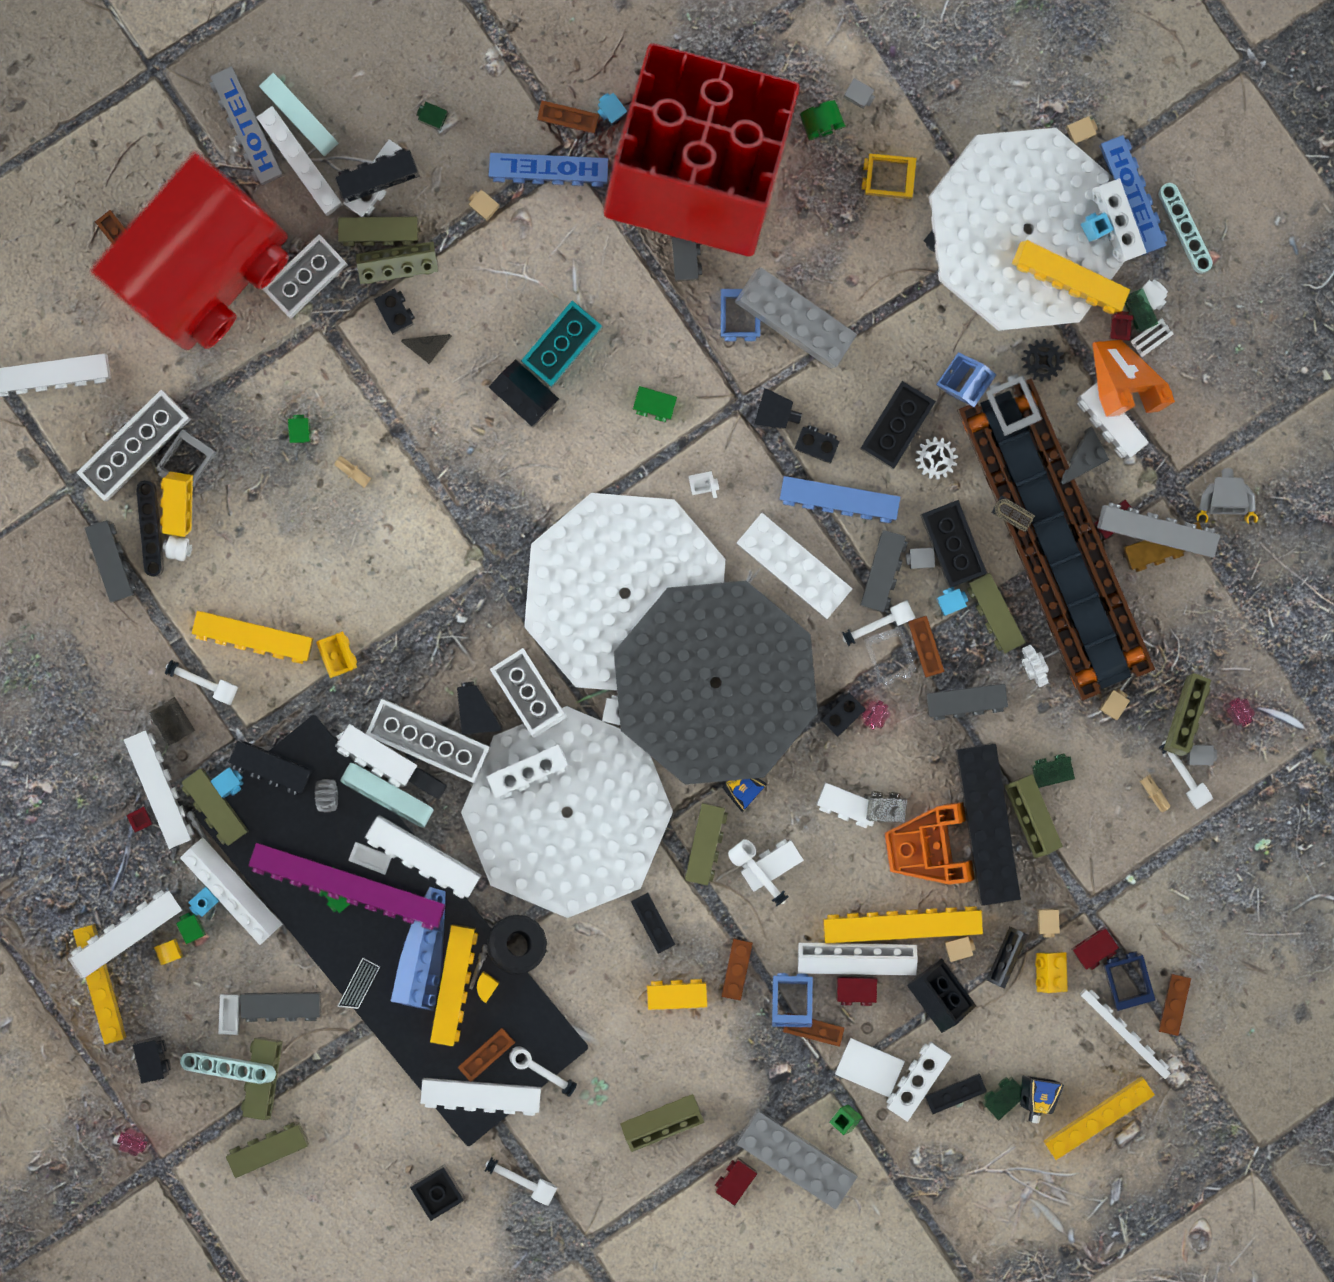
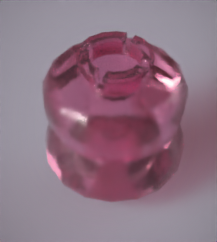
[1226,697,1255,727]
[862,700,891,730]
[117,1128,147,1156]

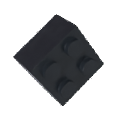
[132,1036,171,1084]
[410,1164,465,1221]

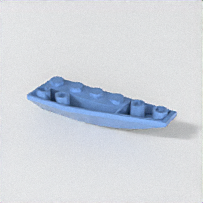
[391,887,446,1011]

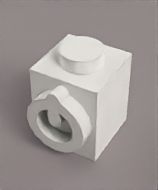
[1134,280,1168,312]

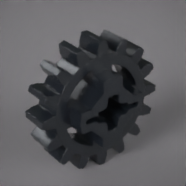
[1021,339,1065,382]

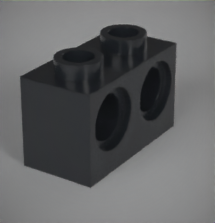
[374,288,415,335]
[794,425,840,464]
[821,692,866,737]

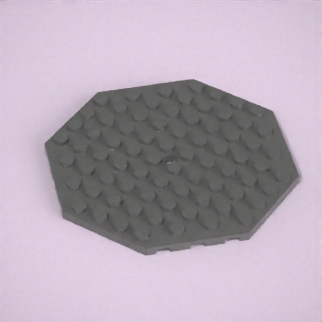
[614,581,818,785]

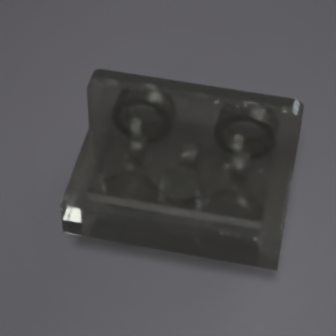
[149,697,195,746]
[864,791,908,823]

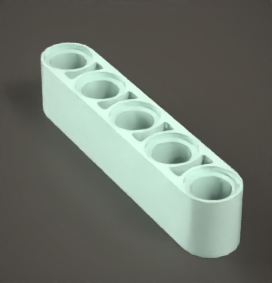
[259,73,339,157]
[1158,183,1213,274]
[340,763,434,828]
[180,1052,276,1084]

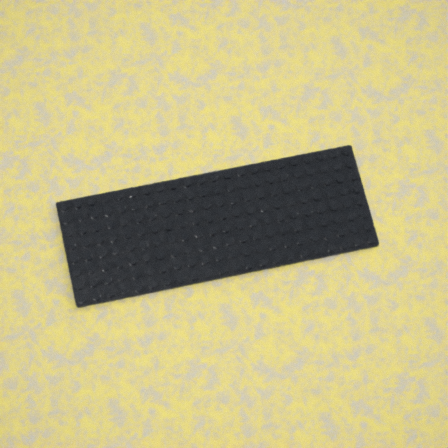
[194,715,588,1146]

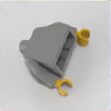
[1196,468,1258,524]

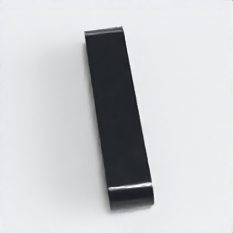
[136,480,164,577]

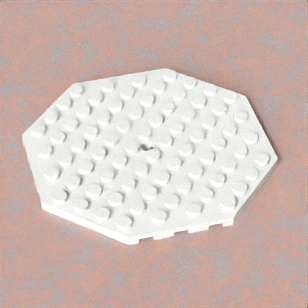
[929,128,1125,331]
[524,493,726,690]
[461,706,673,918]

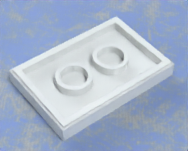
[835,1038,905,1097]

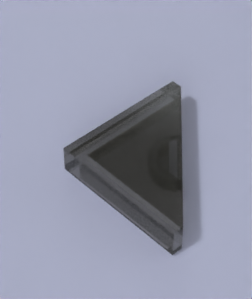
[401,334,452,365]

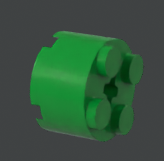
[800,100,846,141]

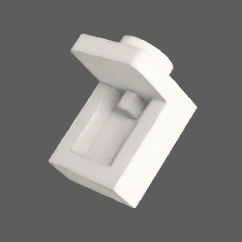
[689,471,719,498]

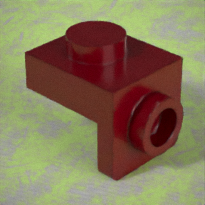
[1109,311,1134,341]

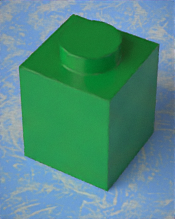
[288,415,311,444]
[176,912,206,944]
[829,1104,863,1136]

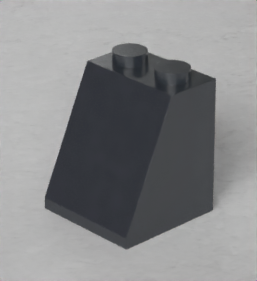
[457,681,503,735]

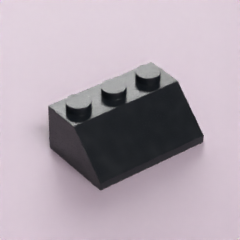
[489,359,559,428]
[907,959,976,1033]

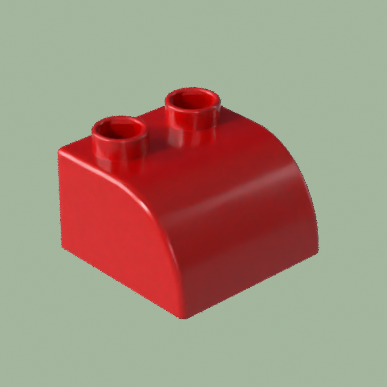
[603,43,800,257]
[90,152,289,351]

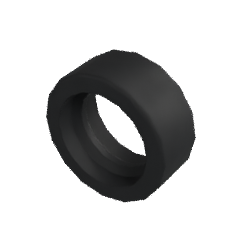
[408,767,447,799]

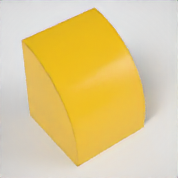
[154,938,183,965]
[477,971,499,1003]

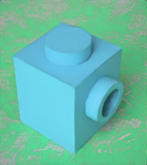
[597,92,628,125]
[1080,212,1114,242]
[937,587,968,616]
[210,767,244,798]
[188,887,219,917]

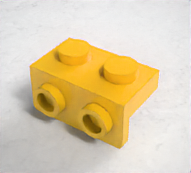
[316,631,357,678]
[1035,952,1068,993]

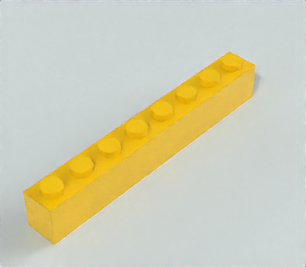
[823,906,983,943]

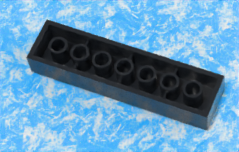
[955,743,1021,906]

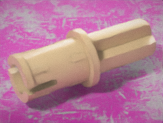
[334,456,372,488]
[1140,774,1170,812]

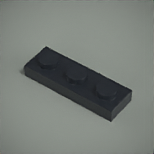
[631,892,675,954]
[986,926,1028,989]
[925,1073,987,1114]

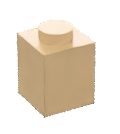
[1066,116,1098,145]
[469,189,500,221]
[1099,689,1130,720]
[1037,908,1060,938]
[944,935,976,962]

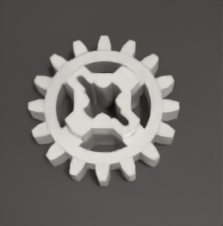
[915,437,958,480]
[1022,645,1049,687]

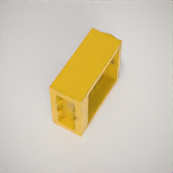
[861,153,917,199]

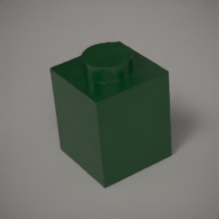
[416,101,448,131]

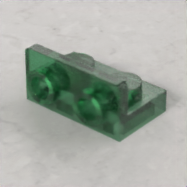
[1125,288,1158,333]
[1031,753,1075,788]
[982,1076,1021,1121]

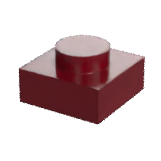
[126,806,153,833]

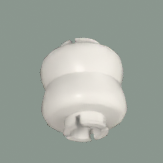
[162,535,192,561]

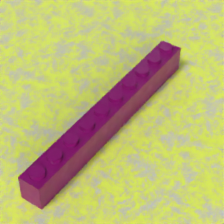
[249,843,445,930]

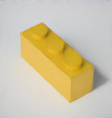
[160,472,193,537]
[647,979,707,1010]

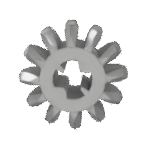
[315,779,338,812]

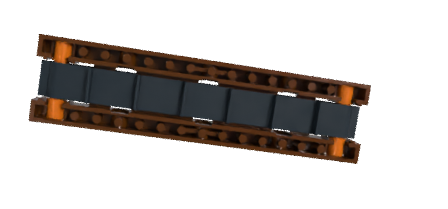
[957,378,1155,701]

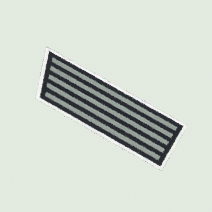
[337,958,380,1009]

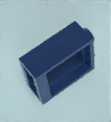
[1103,951,1156,1011]

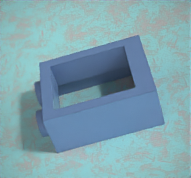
[721,289,760,341]
[936,352,996,407]
[772,973,813,1027]

